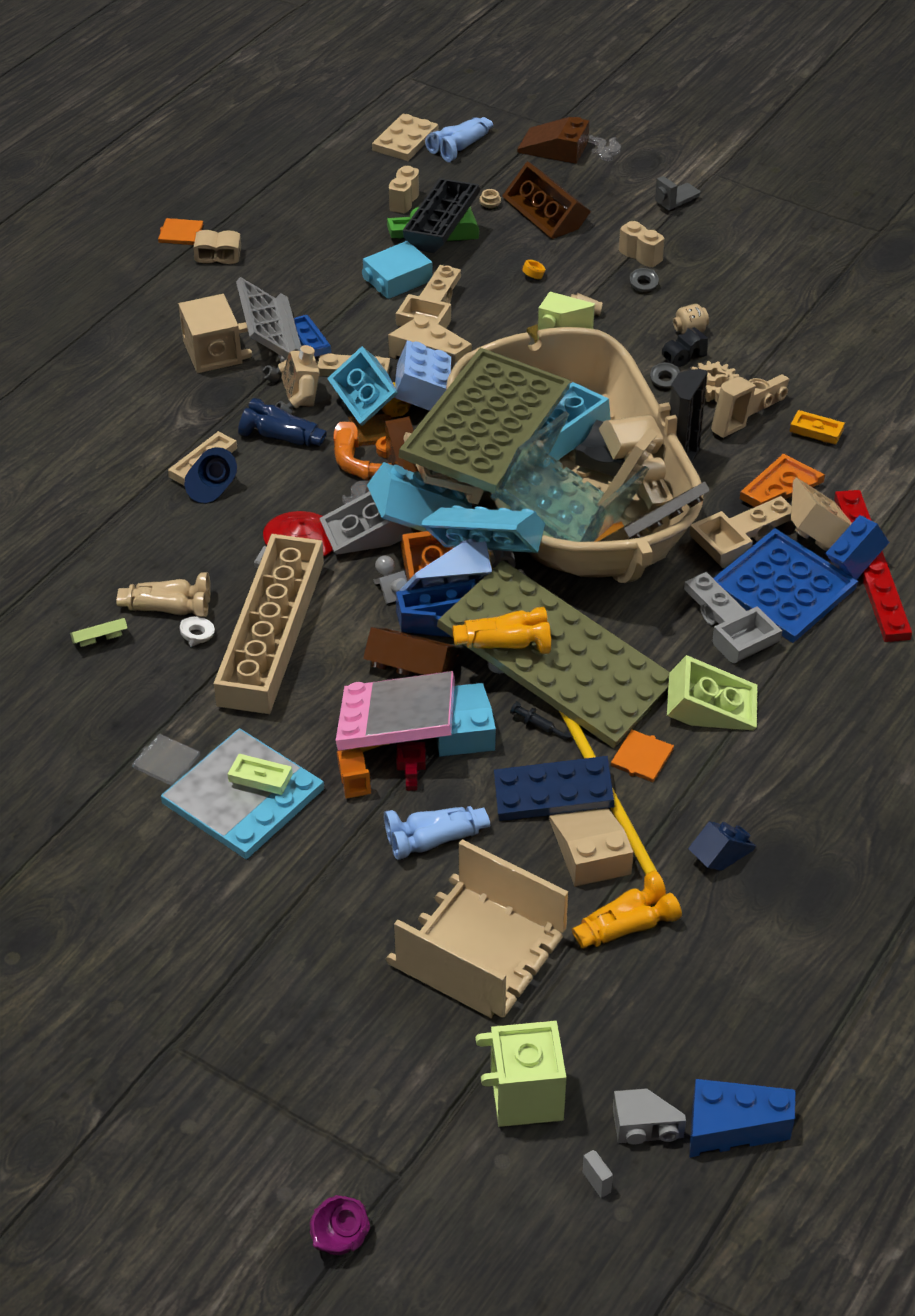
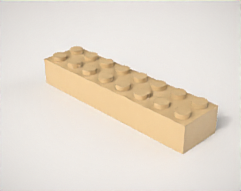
[214,534,324,714]

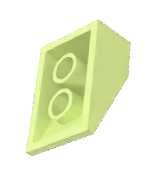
[667,655,757,731]

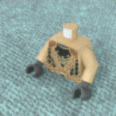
[263,345,319,414]

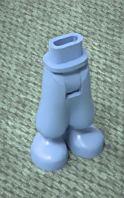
[425,117,493,162]
[384,806,490,860]

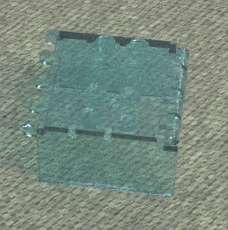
[490,411,649,542]

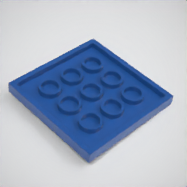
[713,528,858,643]

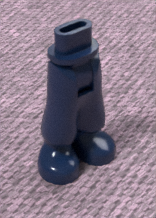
[238,398,327,446]

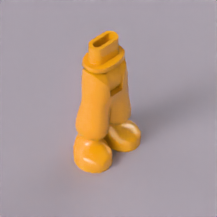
[452,607,551,654]
[571,870,682,949]

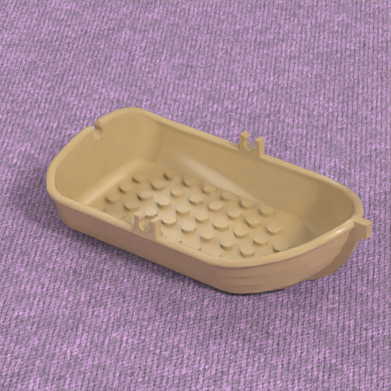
[446,327,704,583]

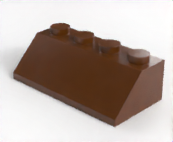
[502,161,591,239]

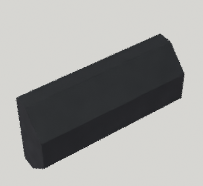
[402,178,480,253]
[670,368,708,462]

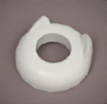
[180,617,215,647]

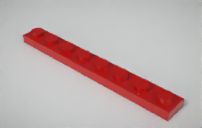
[834,490,912,642]

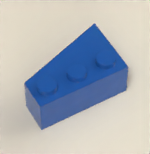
[396,579,476,637]
[689,1079,795,1158]

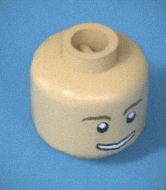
[673,304,709,334]

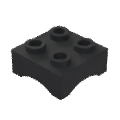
[575,420,625,477]

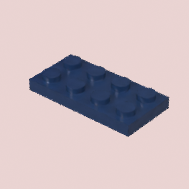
[494,756,615,821]

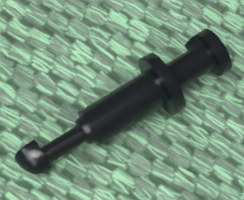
[510,701,571,740]

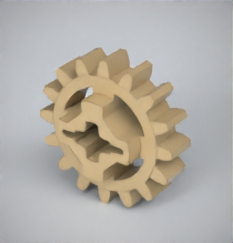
[691,361,739,402]

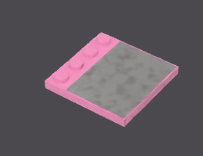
[336,671,455,750]

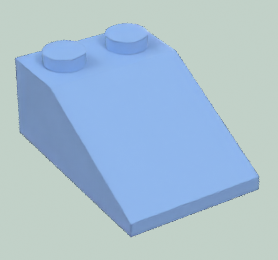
[399,539,492,591]

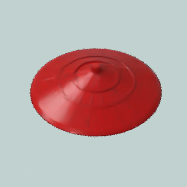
[263,511,333,556]

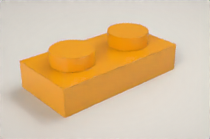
[790,410,845,445]

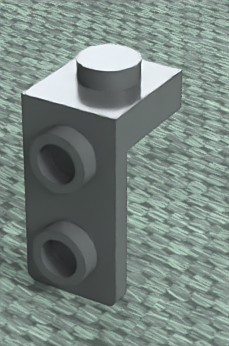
[655,176,701,210]

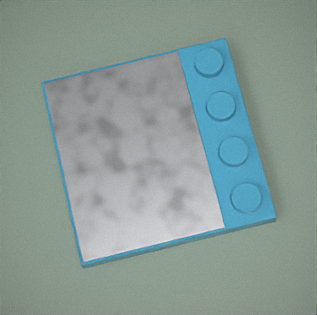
[161,728,324,860]

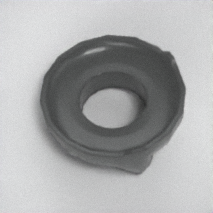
[630,268,659,292]
[650,363,680,389]

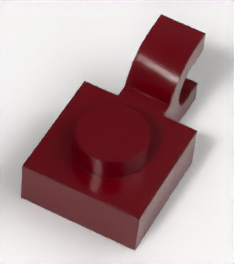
[397,742,426,790]

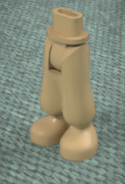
[116,572,210,617]

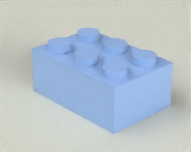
[394,340,451,410]

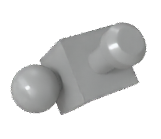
[374,555,407,604]

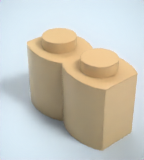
[389,166,419,214]
[619,221,665,267]
[194,230,241,264]

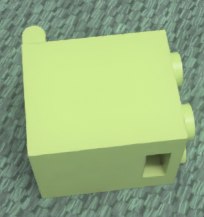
[475,1021,566,1127]

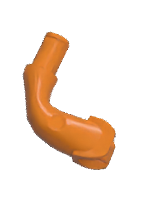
[333,422,392,481]

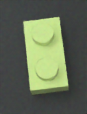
[70,618,127,647]
[227,754,293,795]

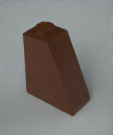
[385,417,419,472]

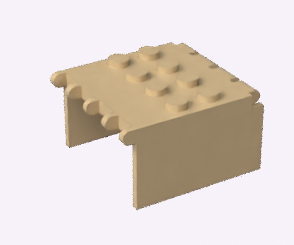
[386,839,568,1018]

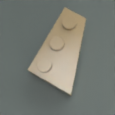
[388,314,472,370]

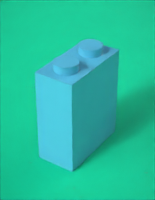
[362,241,433,299]

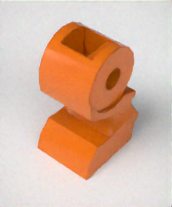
[337,748,371,798]

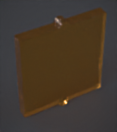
[348,414,391,446]

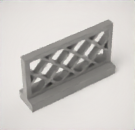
[236,277,301,363]

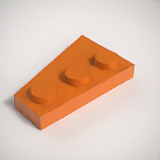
[740,454,825,507]

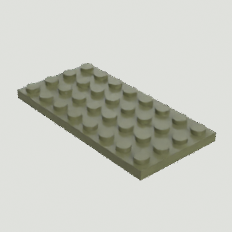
[398,347,571,494]
[437,560,670,748]

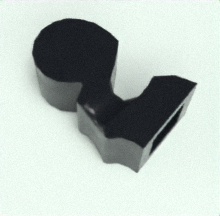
[661,327,708,367]

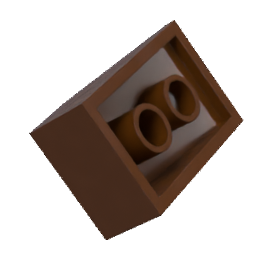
[517,117,590,164]

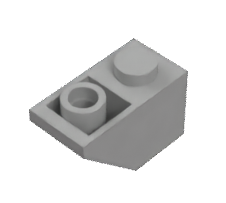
[613,1089,686,1144]

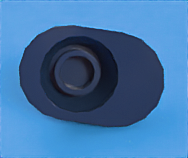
[184,447,237,503]

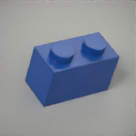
[826,515,889,580]

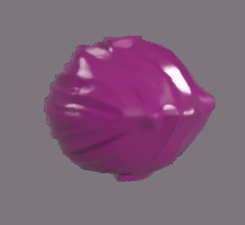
[310,1195,370,1255]

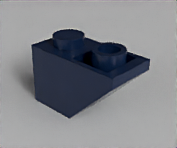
[688,821,757,871]

